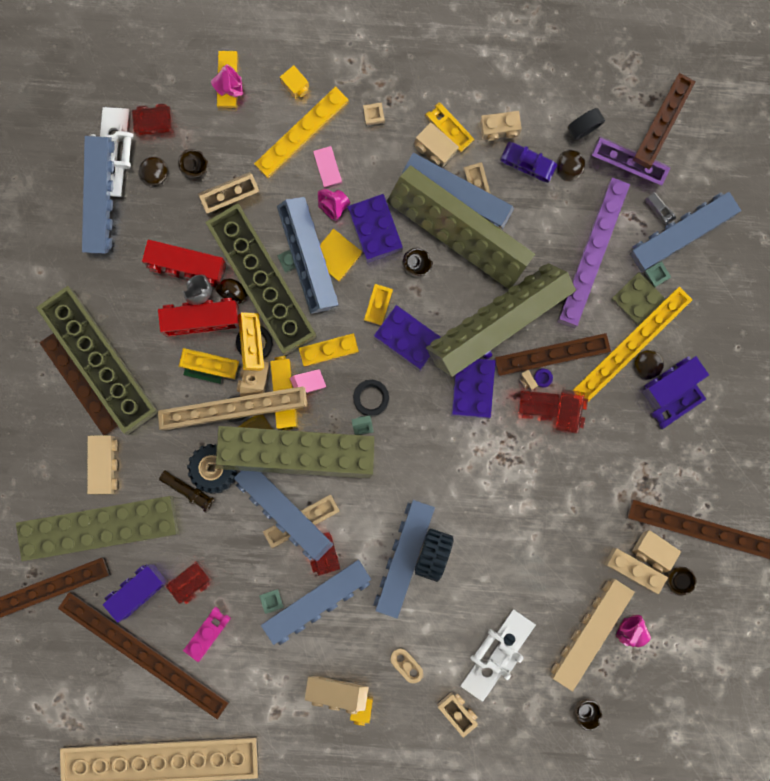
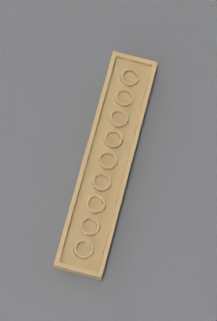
[60,737,258,781]

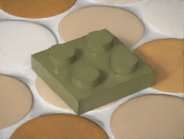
[611,272,665,326]

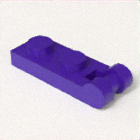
[651,385,706,429]

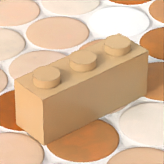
[198,172,260,214]
[87,436,118,494]
[604,548,668,594]
[305,676,369,714]

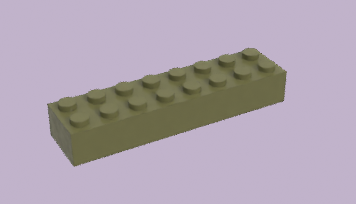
[386,165,535,289]
[205,203,317,356]
[426,263,576,377]
[36,286,158,435]
[215,426,374,479]
[16,496,179,561]

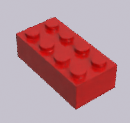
[142,239,227,288]
[158,298,240,337]

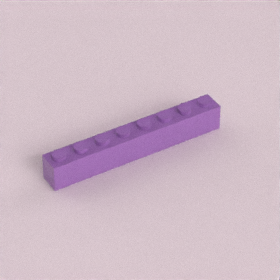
[557,177,630,329]

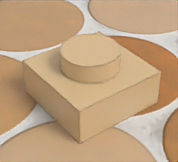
[363,103,385,126]
[520,370,538,391]

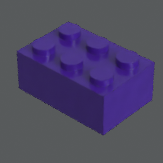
[348,194,403,263]
[374,305,441,372]
[642,356,709,411]
[451,359,496,419]
[103,564,168,623]

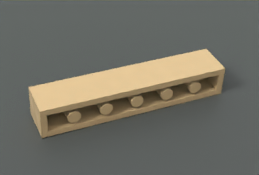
[551,578,635,692]

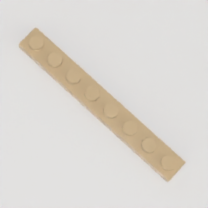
[158,386,307,431]

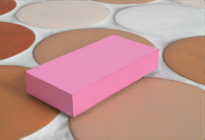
[313,146,342,188]
[290,369,326,393]

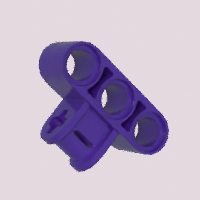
[500,142,557,183]

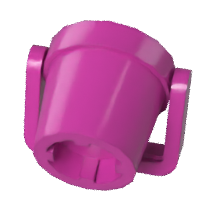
[211,64,243,97]
[318,189,350,221]
[616,615,651,647]

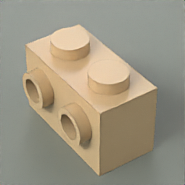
[480,111,522,141]
[413,122,459,168]
[237,361,269,397]
[632,530,681,573]
[437,692,478,738]

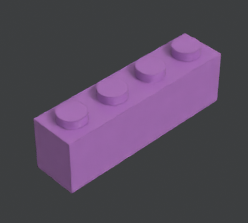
[592,136,670,186]

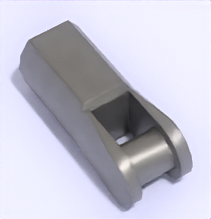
[645,192,676,226]

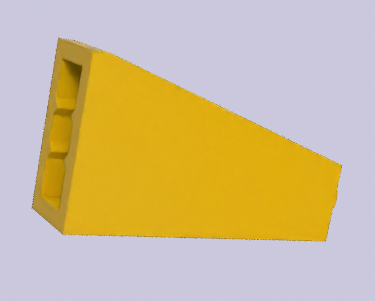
[270,356,298,430]

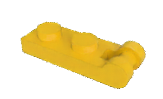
[425,102,475,153]

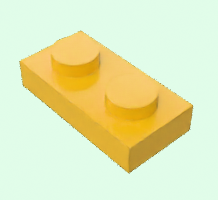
[364,284,393,326]

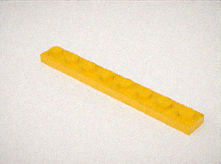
[570,286,693,406]

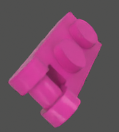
[183,607,231,662]

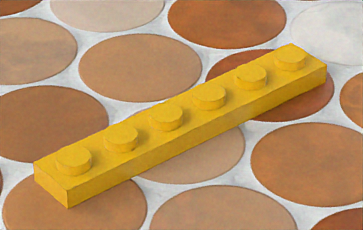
[254,86,349,178]

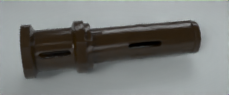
[159,470,215,513]

